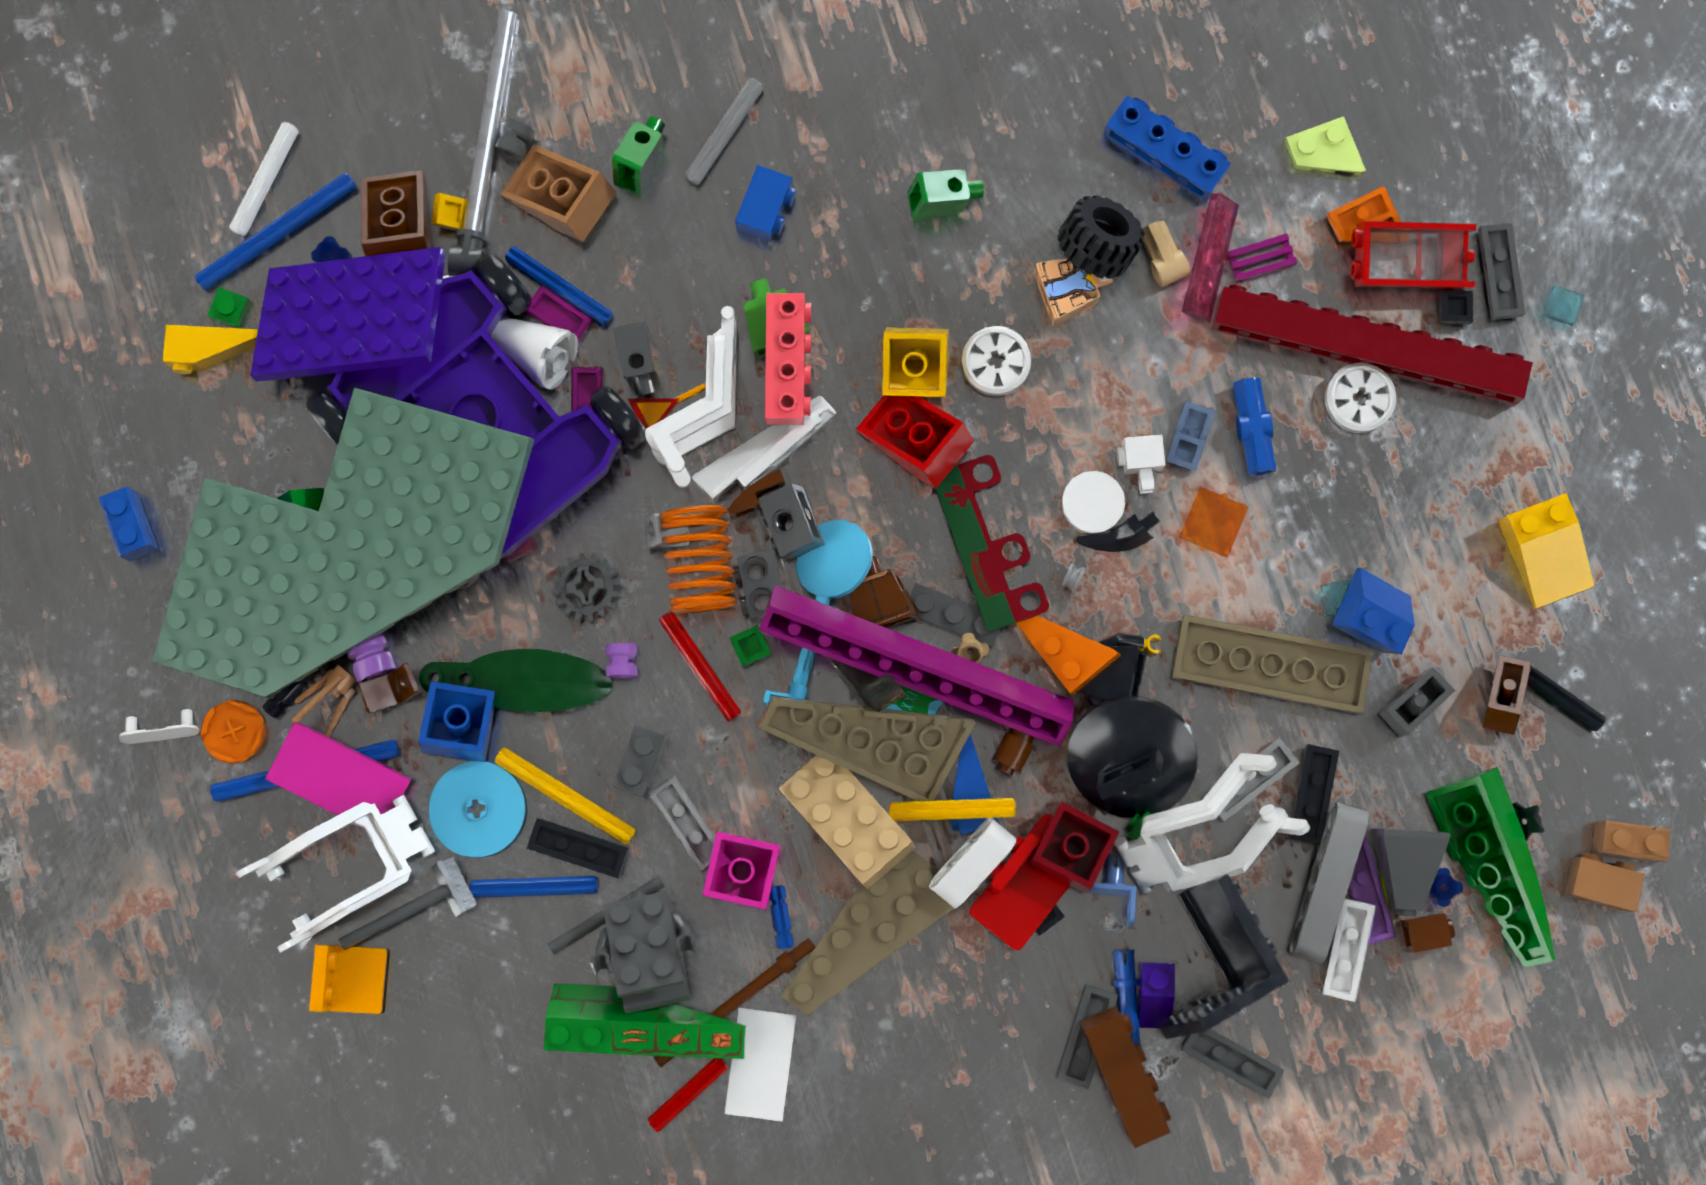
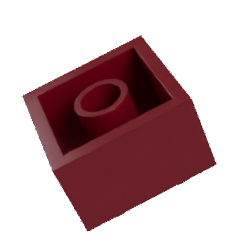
[1027,801,1120,894]

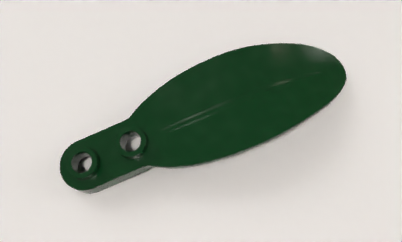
[419,649,612,712]

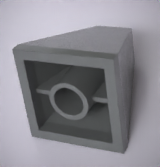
[1371,828,1450,917]

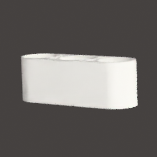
[929,818,1016,909]

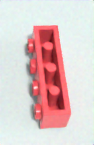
[765,293,811,425]

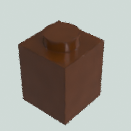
[1401,913,1455,953]

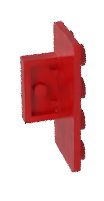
[969,814,1070,951]

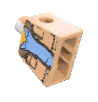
[1034,258,1113,326]

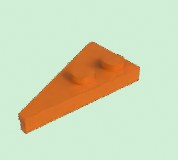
[1016,616,1121,695]

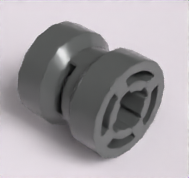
[494,118,535,161]

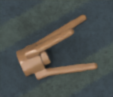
[292,665,357,737]

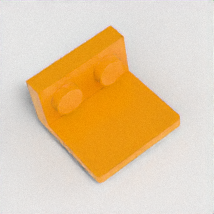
[309,945,388,1014]

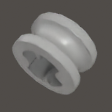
[1060,562,1086,594]

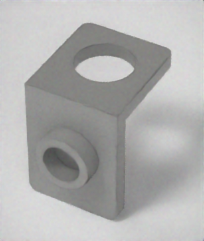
[644,513,689,549]

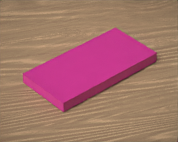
[265,722,412,829]

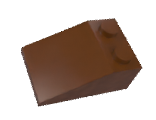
[361,170,432,256]

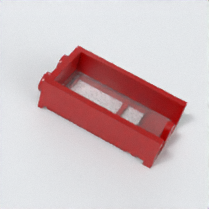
[1350,221,1477,290]

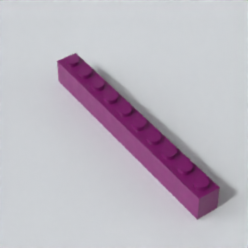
[758,585,1074,746]

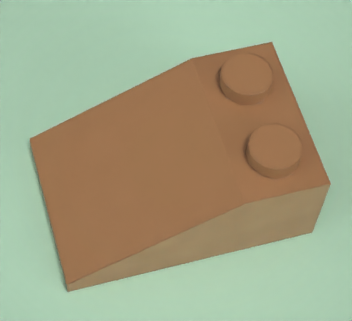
[500,145,617,242]

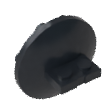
[1067,696,1198,818]

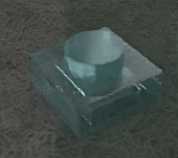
[1320,579,1352,617]

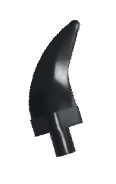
[1076,511,1161,552]

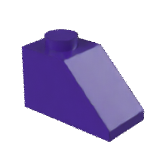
[1138,962,1175,1029]

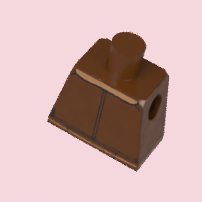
[850,556,920,628]

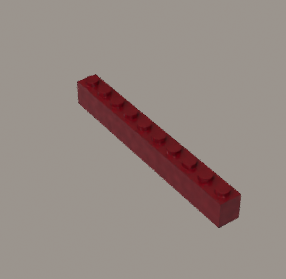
[1211,285,1533,405]

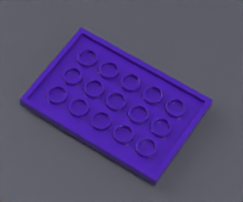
[250,247,446,382]

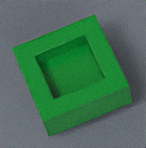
[207,287,250,328]
[730,625,772,668]
[1126,811,1152,841]

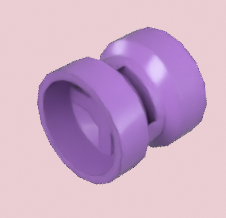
[605,643,638,678]

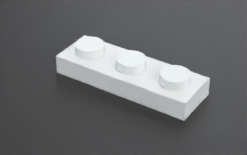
[1322,898,1376,1002]

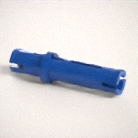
[1114,949,1142,1047]

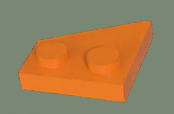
[1326,186,1410,243]

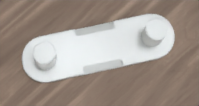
[119,709,199,744]

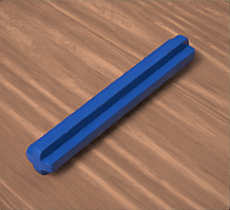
[505,246,613,326]
[469,876,598,898]

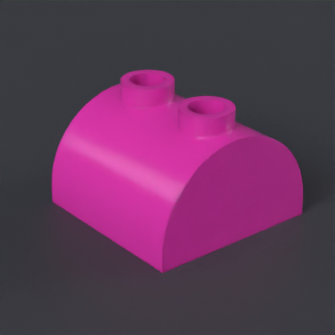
[702,831,781,910]

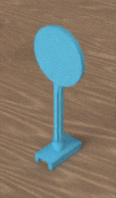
[763,519,873,705]

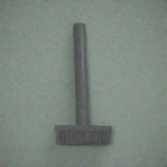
[339,857,477,950]

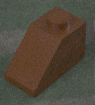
[1482,655,1531,735]

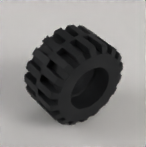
[1057,195,1145,279]

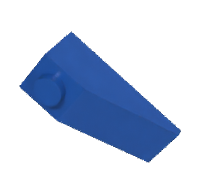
[949,733,999,836]

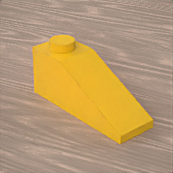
[162,325,258,374]

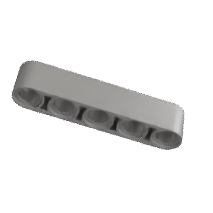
[1289,802,1369,963]

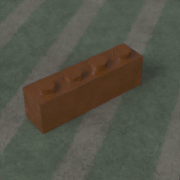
[1079,1006,1172,1148]

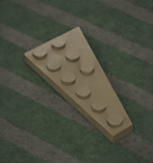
[757,696,976,801]
[781,851,973,1015]

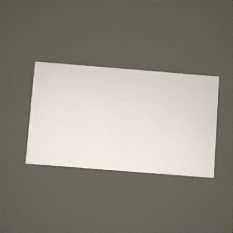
[724,1008,796,1121]

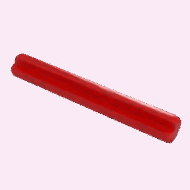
[659,611,741,722]

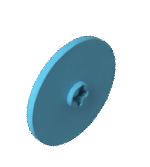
[429,761,526,858]

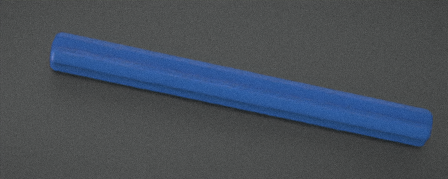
[195,173,356,290]
[210,740,399,802]

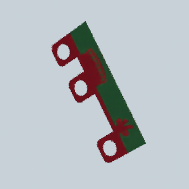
[936,455,1049,632]

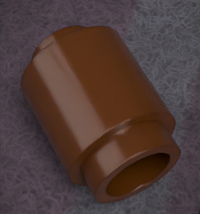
[992,728,1034,777]

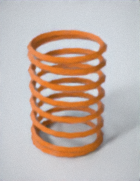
[659,505,738,613]

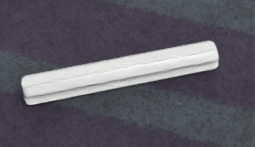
[229,122,298,236]

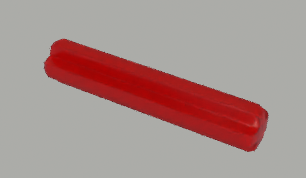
[647,1058,728,1132]

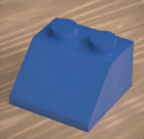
[1332,568,1415,654]
[418,681,495,762]

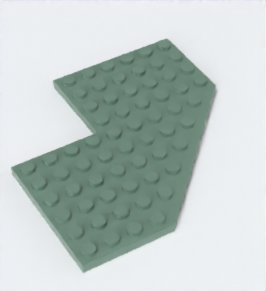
[152,388,535,697]

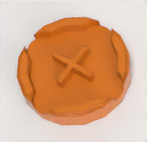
[200,700,267,764]

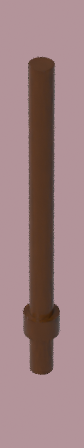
[653,938,816,1067]

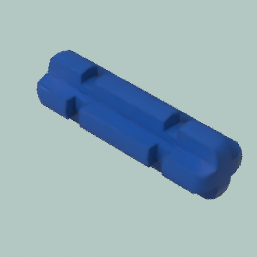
[769,885,793,949]

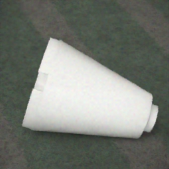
[491,317,578,390]

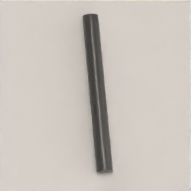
[548,876,665,954]

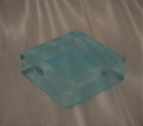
[1543,285,1585,326]

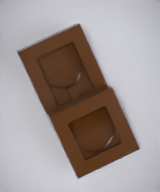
[727,470,786,520]

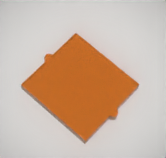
[1179,486,1249,558]

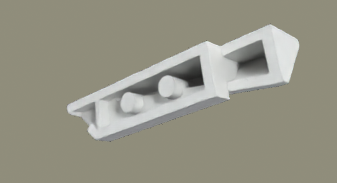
[692,396,837,504]

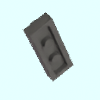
[1478,223,1525,320]
[910,583,1000,648]
[1057,984,1118,1089]
[1181,1029,1284,1099]

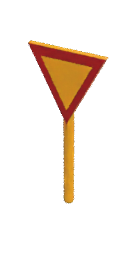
[627,382,706,429]

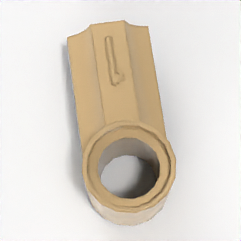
[1143,220,1191,287]

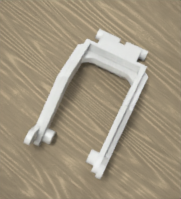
[645,306,737,488]
[1114,753,1310,894]
[236,795,435,953]

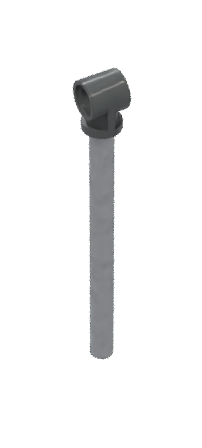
[448,10,517,276]

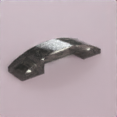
[827,657,906,712]

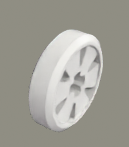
[962,326,1031,396]
[1325,363,1396,433]

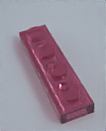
[1182,193,1239,323]

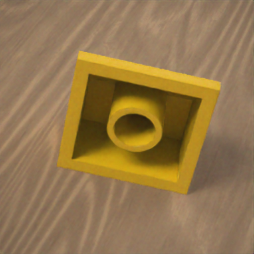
[882,327,949,397]

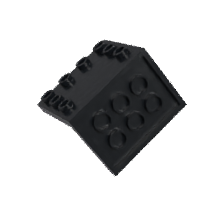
[1160,874,1289,1039]

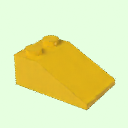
[1498,493,1595,609]

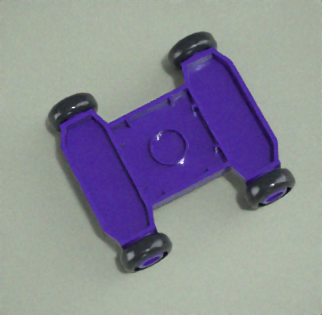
[306,252,646,589]

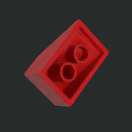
[856,395,974,489]

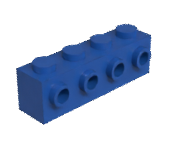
[1103,95,1231,202]

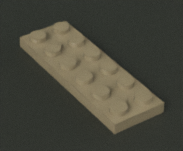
[1171,615,1373,715]

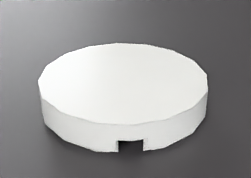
[1062,471,1125,534]

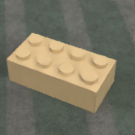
[778,755,915,890]

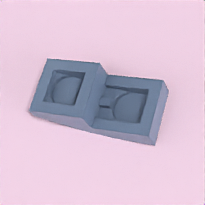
[1166,401,1215,471]

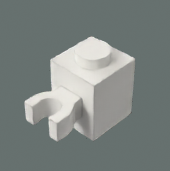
[1117,434,1166,494]

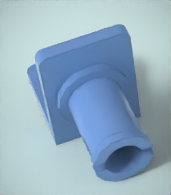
[1089,853,1136,928]

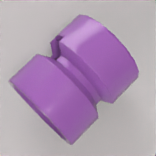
[346,632,397,684]

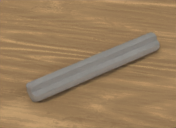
[685,78,763,185]

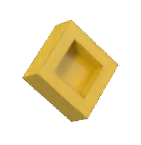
[431,193,468,231]

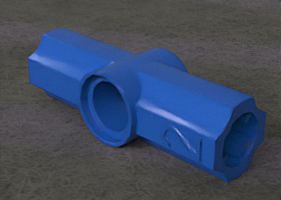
[1233,377,1276,476]

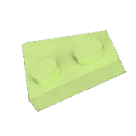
[1284,116,1366,176]

